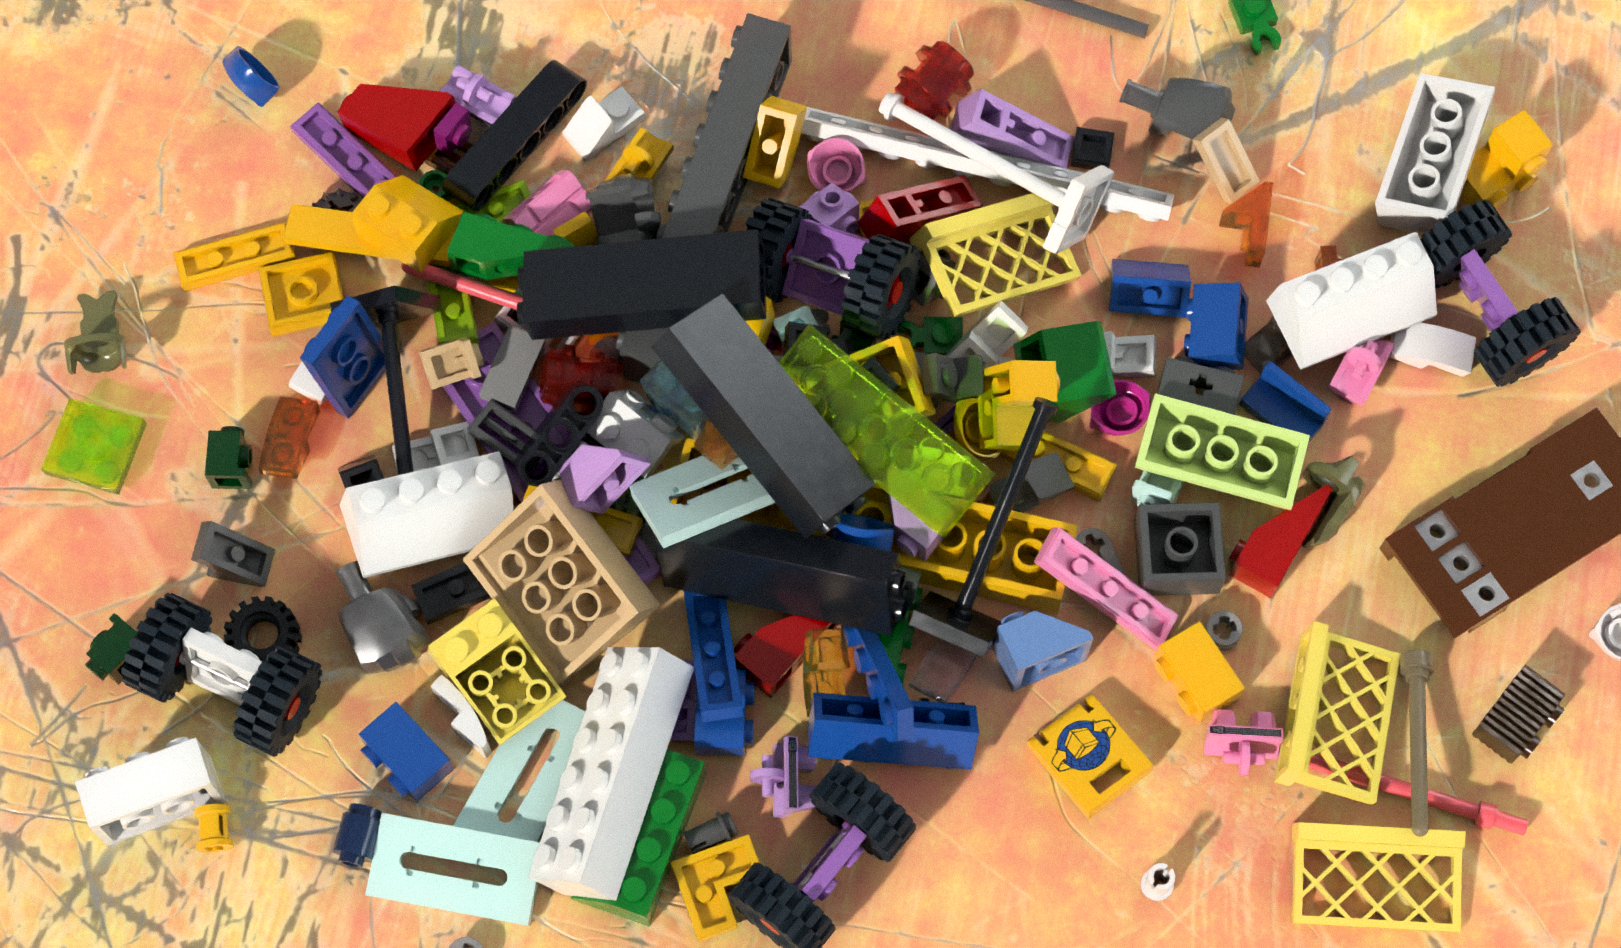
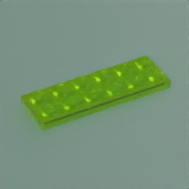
[779,324,996,538]

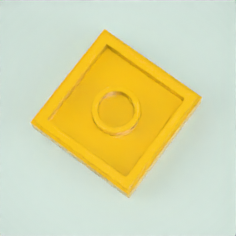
[258,251,344,337]

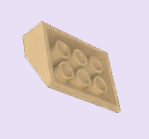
[463,479,660,685]

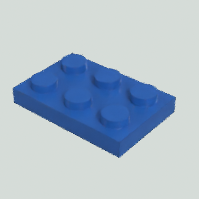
[300,295,386,419]

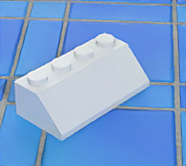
[1375,73,1495,233]
[1266,232,1437,370]
[339,451,514,578]

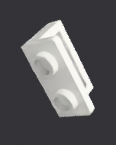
[587,389,684,478]

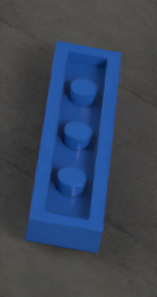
[684,591,744,723]
[841,625,914,741]

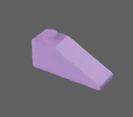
[950,89,1075,169]

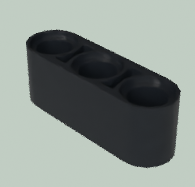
[515,382,604,487]

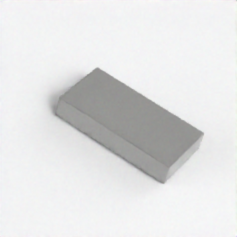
[479,325,547,412]

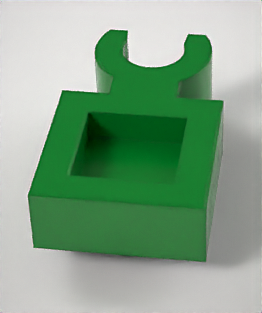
[1228,0,1281,56]
[897,317,963,356]

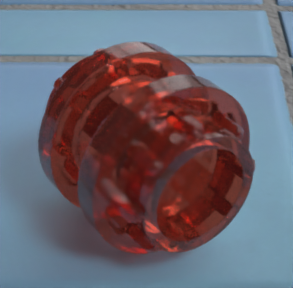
[895,41,974,120]
[539,343,618,412]

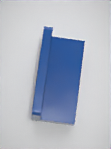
[1109,259,1191,318]
[1238,361,1331,443]

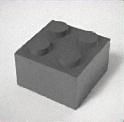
[1134,503,1226,596]

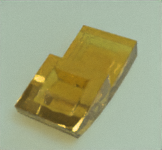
[803,628,851,717]

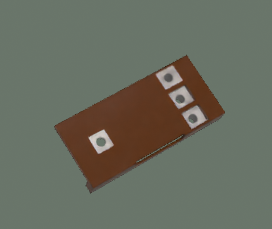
[1379,407,1621,638]

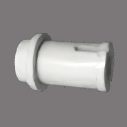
[1141,863,1175,901]

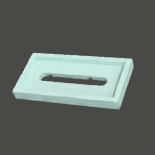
[630,445,776,548]
[453,700,585,842]
[365,813,540,926]

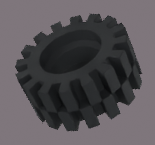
[224,596,302,662]

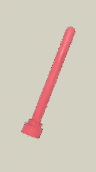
[401,263,523,310]

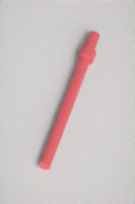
[1309,754,1529,836]

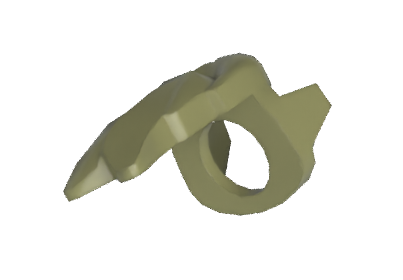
[64,290,127,375]
[1302,456,1365,548]

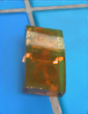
[259,396,320,479]

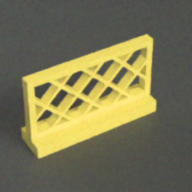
[910,193,1082,318]
[1274,621,1400,805]
[1292,822,1466,933]

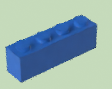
[807,692,979,770]

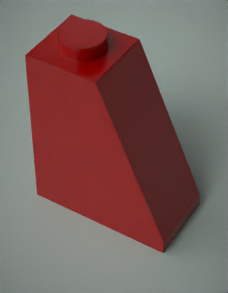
[337,84,456,172]

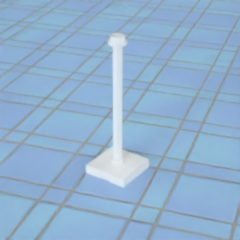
[879,92,1115,254]

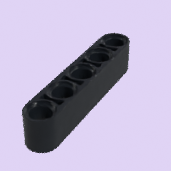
[442,60,587,212]

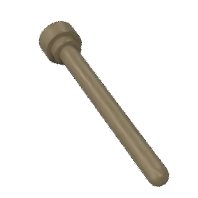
[1400,650,1433,837]

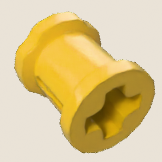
[194,804,234,853]

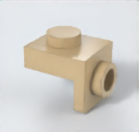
[419,336,484,390]

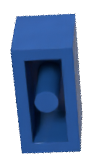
[1184,282,1249,370]
[359,702,454,802]

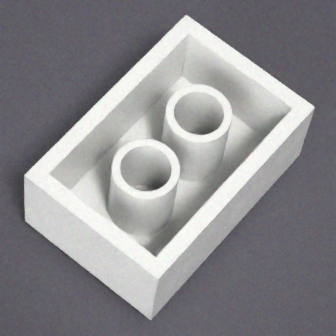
[75,737,226,846]

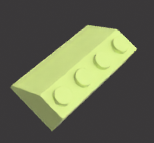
[1135,393,1310,510]

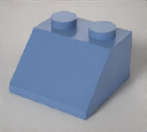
[993,611,1093,692]

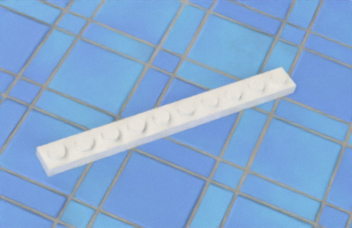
[801,107,1174,222]

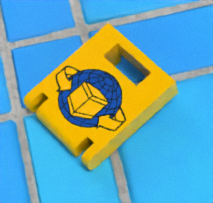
[1027,694,1153,819]

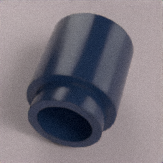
[332,803,382,868]

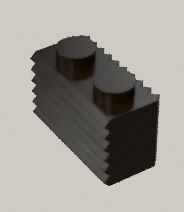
[1472,664,1566,764]

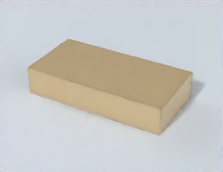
[1192,117,1260,204]

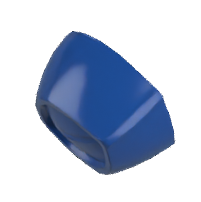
[222,46,280,107]
[830,513,894,551]

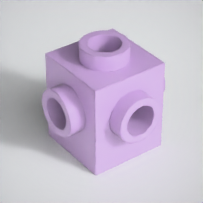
[800,183,860,234]

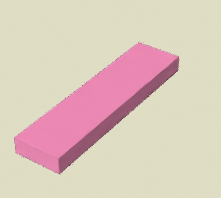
[1034,527,1179,650]

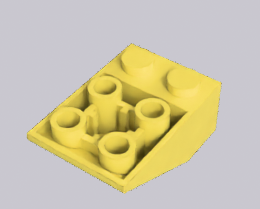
[428,598,567,745]

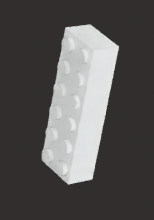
[528,647,694,901]

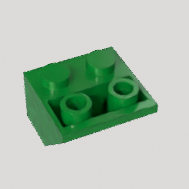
[1013,321,1117,423]

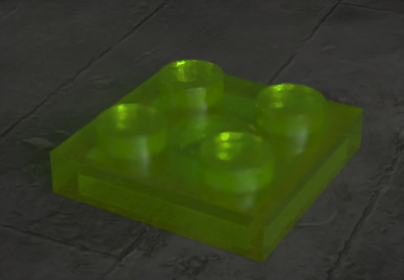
[41,398,147,495]

